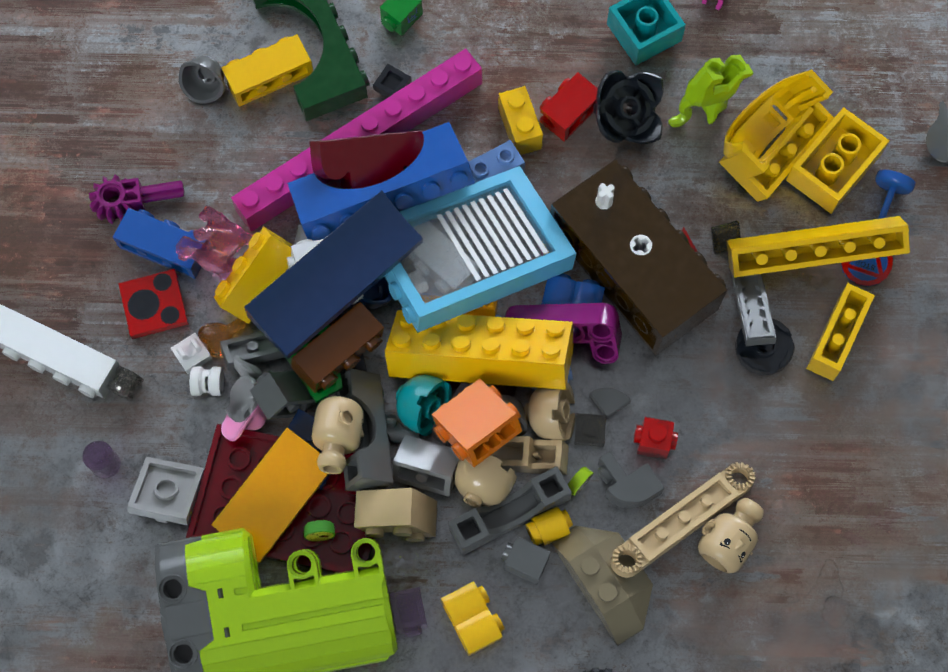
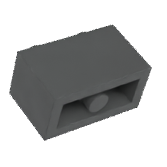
[249,370,316,420]

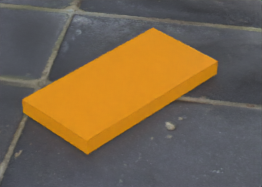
[211,428,329,563]

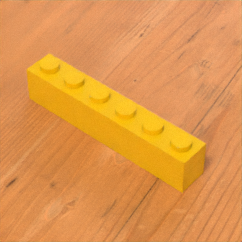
[726,216,910,278]

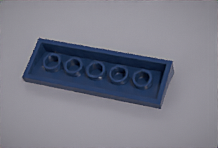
[244,190,423,359]

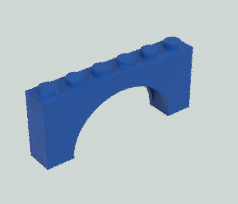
[287,122,475,241]

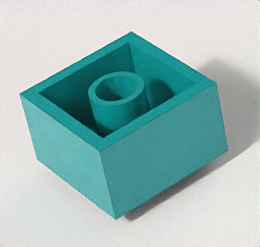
[607,0,686,66]

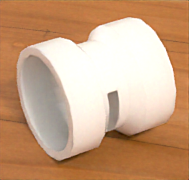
[189,366,224,396]

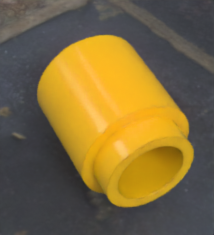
[525,506,573,546]

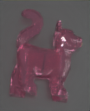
[176,205,253,282]

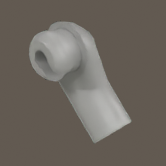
[385,412,419,444]

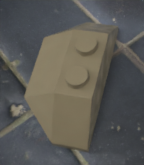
[551,526,653,646]

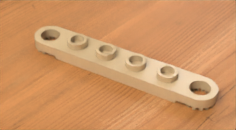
[611,462,756,578]

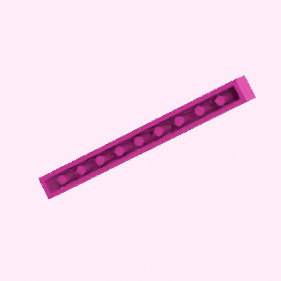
[231,48,482,232]

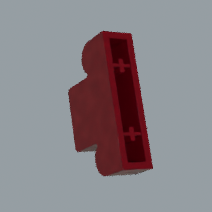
[309,130,426,189]

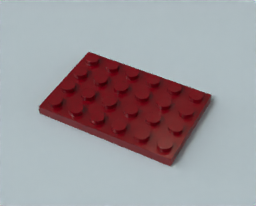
[186,424,392,573]

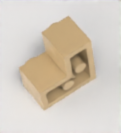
[354,488,437,542]

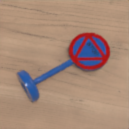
[840,169,916,287]

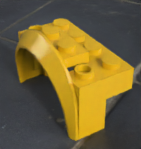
[719,69,834,202]

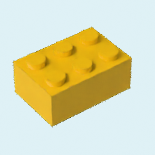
[786,107,890,214]

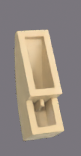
[492,436,569,475]

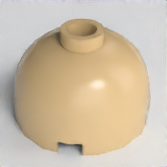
[524,382,575,441]
[454,455,517,508]

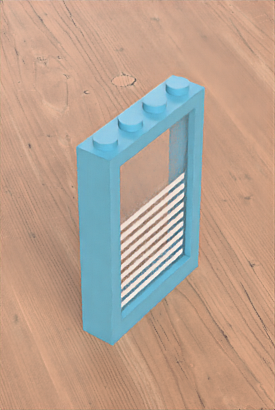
[384,166,577,333]

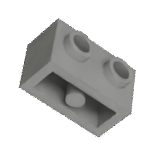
[393,435,459,497]

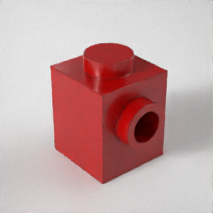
[633,417,678,460]

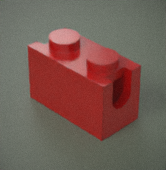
[539,72,598,142]

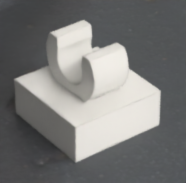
[171,333,212,374]

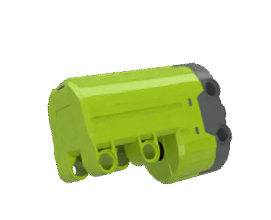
[155,528,398,672]

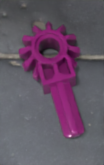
[89,174,185,224]

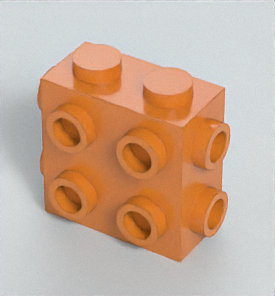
[432,379,522,467]

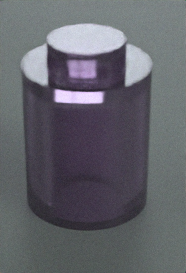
[82,441,121,479]

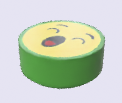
[304,520,335,541]

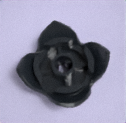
[593,70,664,144]

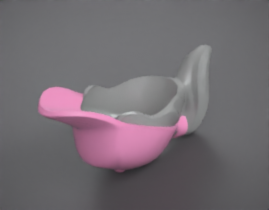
[221,355,267,441]

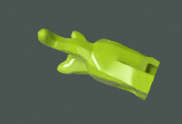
[668,55,753,127]

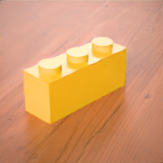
[221,34,313,107]
[214,226,292,324]
[806,283,875,381]

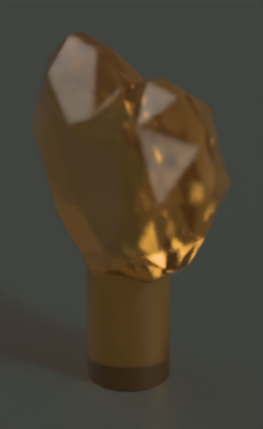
[198,318,247,358]

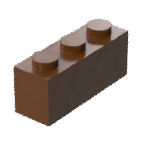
[291,302,384,393]

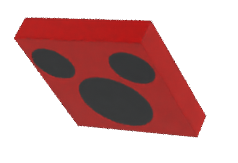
[118,269,189,339]

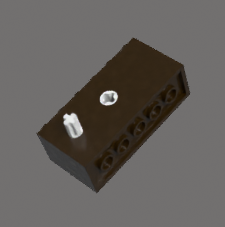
[550,159,727,356]

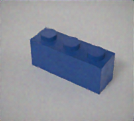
[113,208,210,279]

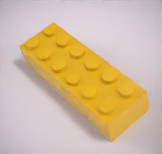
[385,310,574,390]

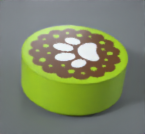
[567,466,594,496]

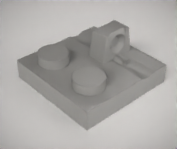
[127,456,204,525]

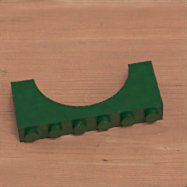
[252,0,370,122]

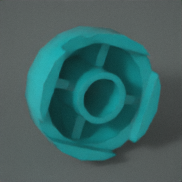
[396,374,452,436]

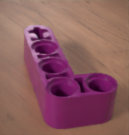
[505,303,622,364]

